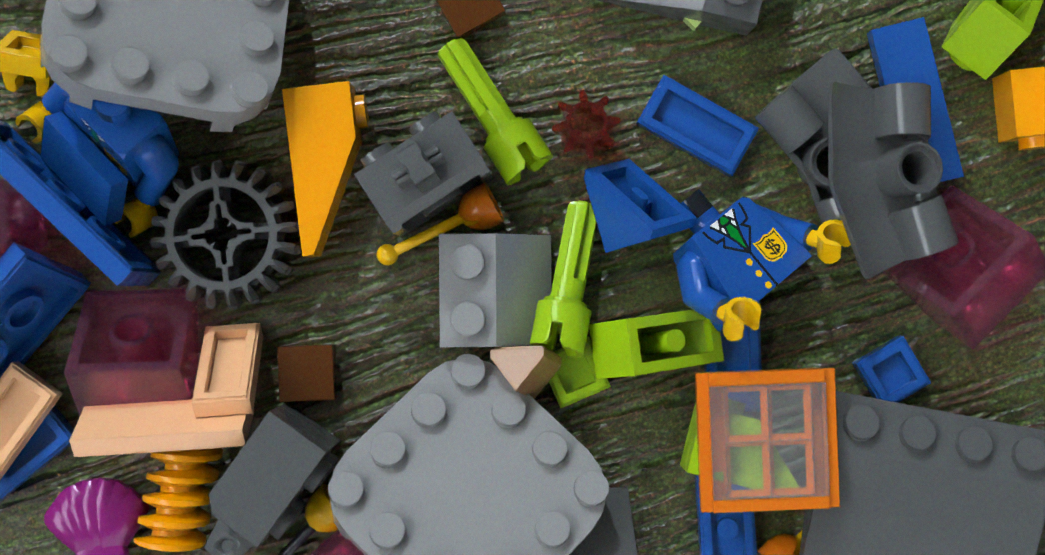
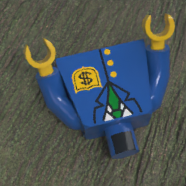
[15,83,179,238]
[673,189,851,341]

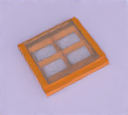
[695,368,840,513]

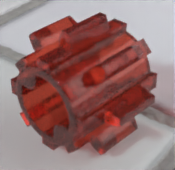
[551,90,621,161]

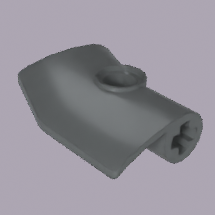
[754,48,909,247]
[828,81,959,279]

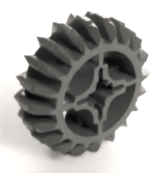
[150,160,301,310]

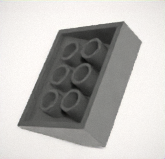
[799,391,1045,555]

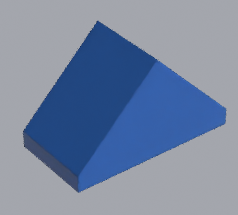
[584,159,697,253]

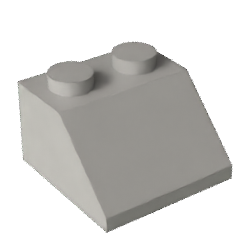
[439,233,552,347]

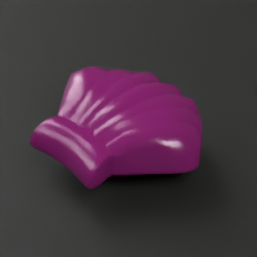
[44,477,149,555]

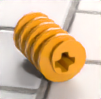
[134,448,223,552]

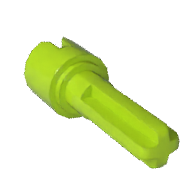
[438,38,553,186]
[529,200,597,357]

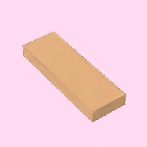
[69,399,254,457]

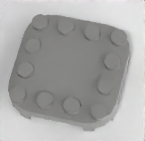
[40,0,289,132]
[328,354,609,555]

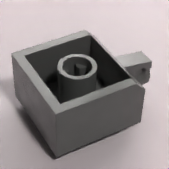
[354,111,492,238]
[204,403,341,555]

